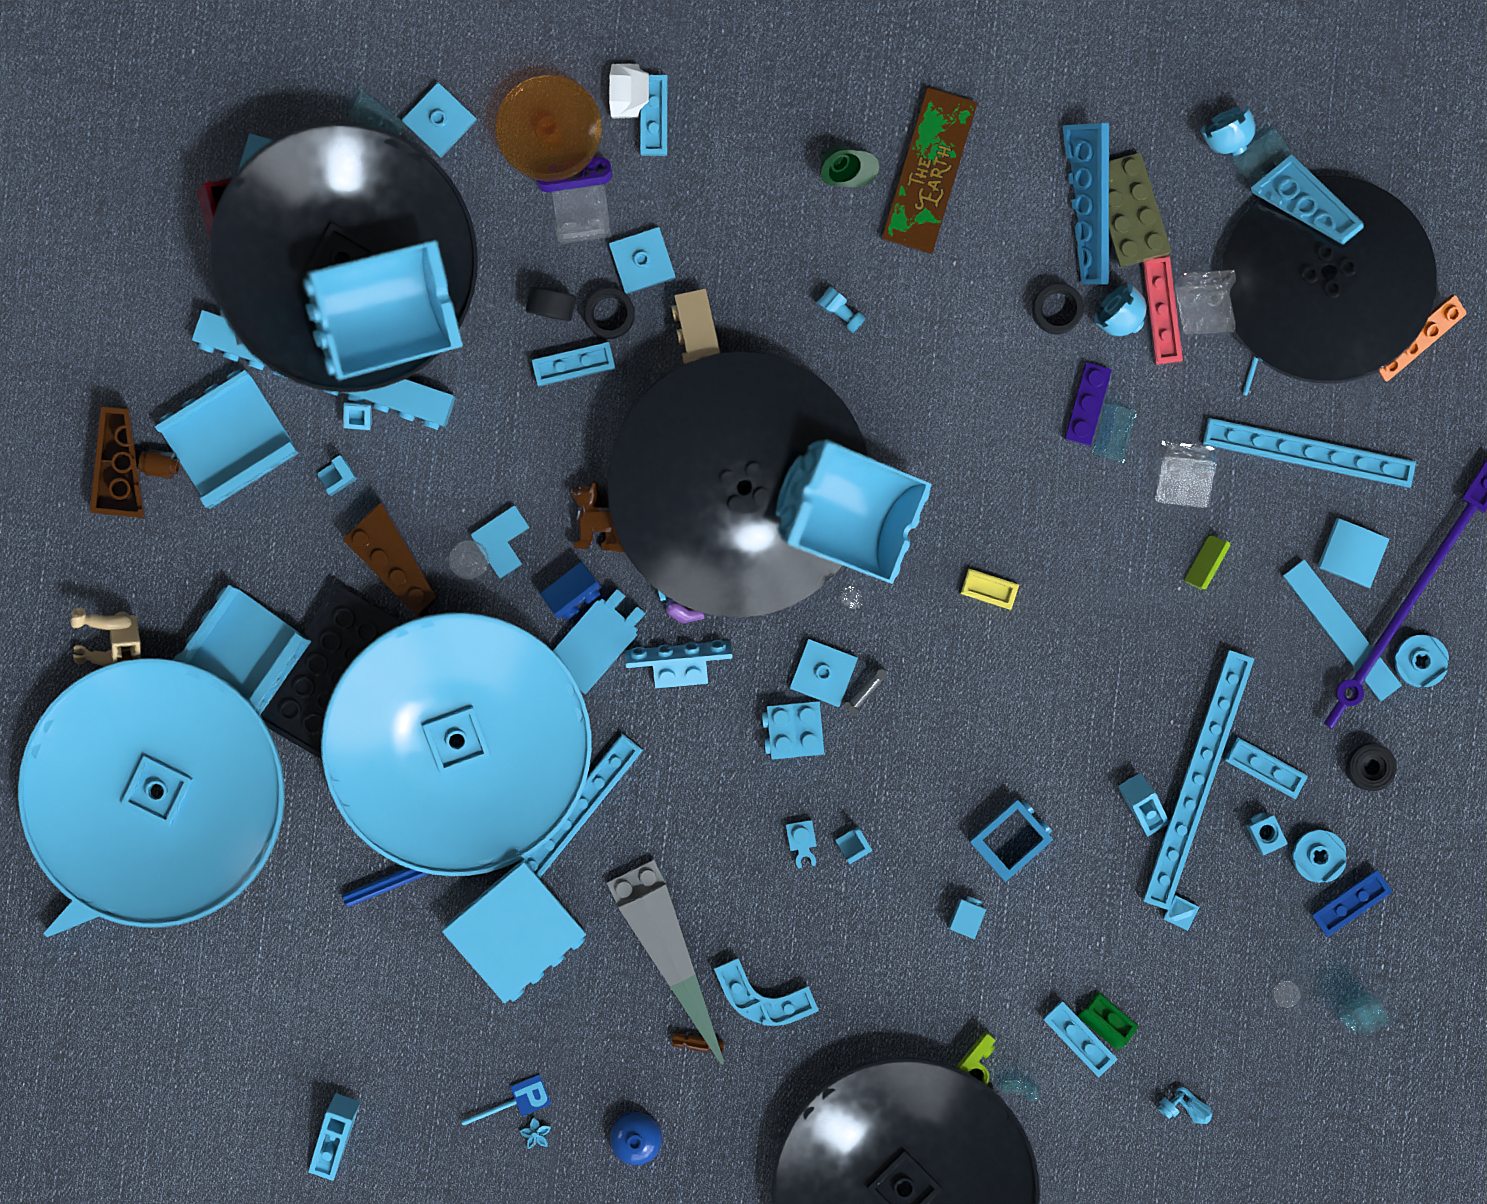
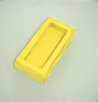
[960,569,1019,610]

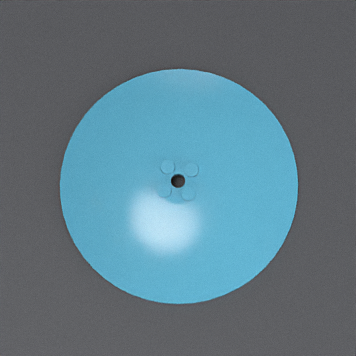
[322,613,591,876]
[18,659,284,927]

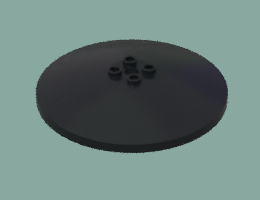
[1220,176,1437,384]

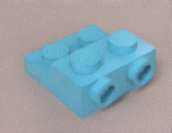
[762,701,824,759]

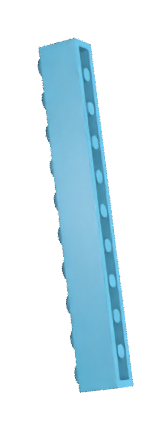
[192,310,456,430]

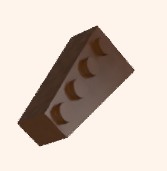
[90,406,146,519]
[343,503,439,616]

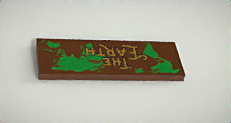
[882,87,978,255]

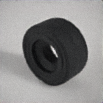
[1346,743,1397,791]

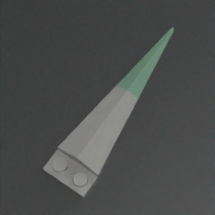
[607,859,724,1065]

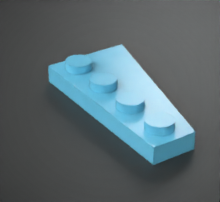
[1251,154,1363,244]

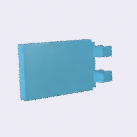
[553,589,646,694]

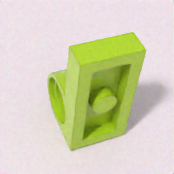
[956,1031,996,1085]

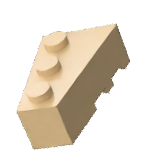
[671,289,720,364]

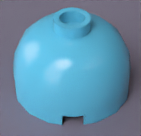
[1200,106,1256,156]
[1094,283,1147,337]

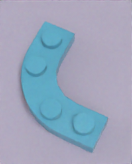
[714,958,819,1026]

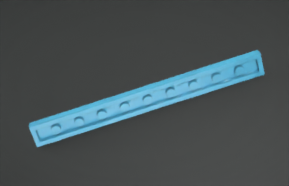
[1142,650,1254,910]

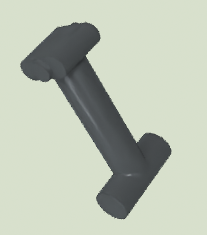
[844,667,887,715]

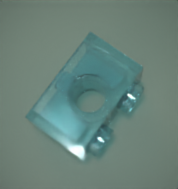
[1339,992,1391,1036]

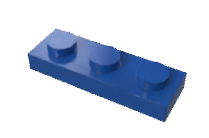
[1310,869,1393,937]

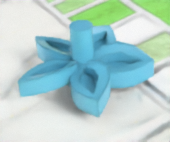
[520,1117,551,1149]

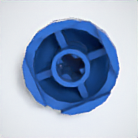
[610,1111,662,1166]

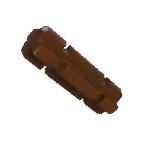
[672,1032,724,1054]

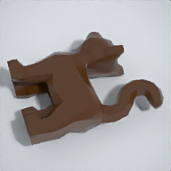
[571,482,625,552]

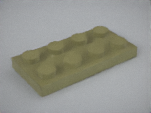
[1109,152,1172,268]

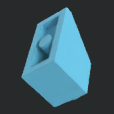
[1118,772,1169,837]

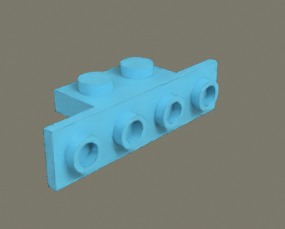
[626,640,732,688]

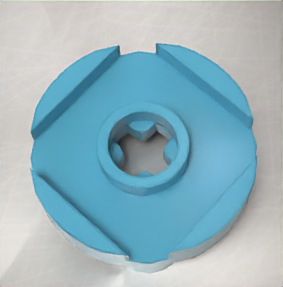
[1393,635,1449,687]
[1291,829,1346,883]

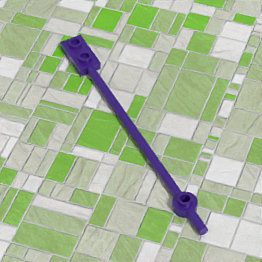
[1323,459,1487,729]

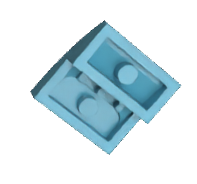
[1317,518,1389,588]

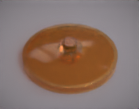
[495,75,602,182]

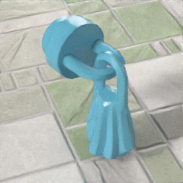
[1158,1087,1212,1125]

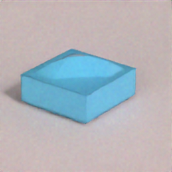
[1163,895,1199,931]

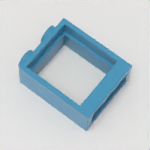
[968,799,1053,882]

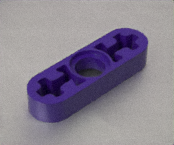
[535,157,612,192]

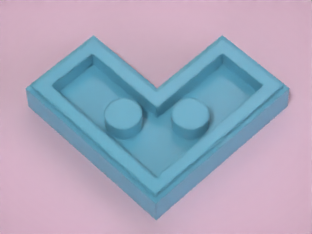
[471,505,530,579]

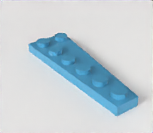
[1063,123,1109,284]

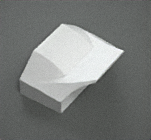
[609,64,649,118]

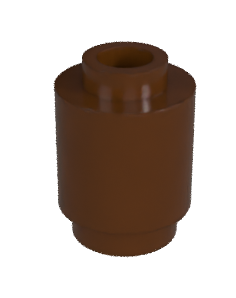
[139,449,180,479]

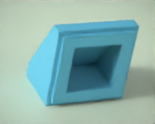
[343,402,372,430]

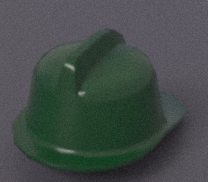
[820,144,879,188]

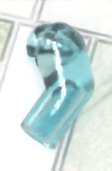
[1002,1079,1041,1101]

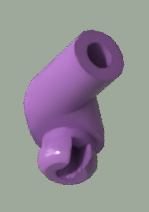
[666,599,705,624]

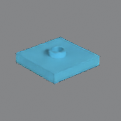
[402,83,477,158]
[609,227,676,294]
[790,639,858,707]

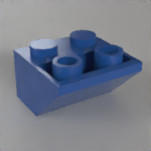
[540,561,602,620]

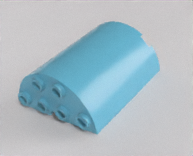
[304,241,462,380]
[776,441,932,584]

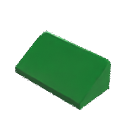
[1078,992,1139,1050]

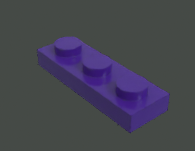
[1064,363,1112,447]

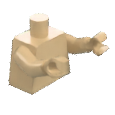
[71,608,141,666]

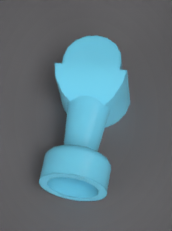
[816,287,866,334]

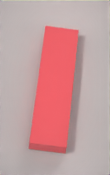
[1143,256,1183,365]

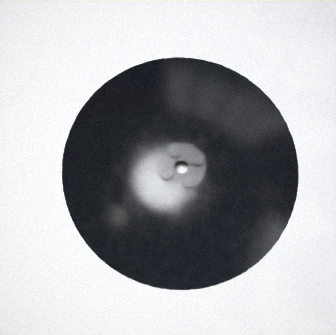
[208,122,478,393]
[607,351,868,617]
[771,1057,1040,1204]

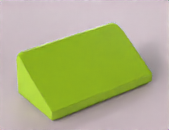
[1185,536,1231,590]

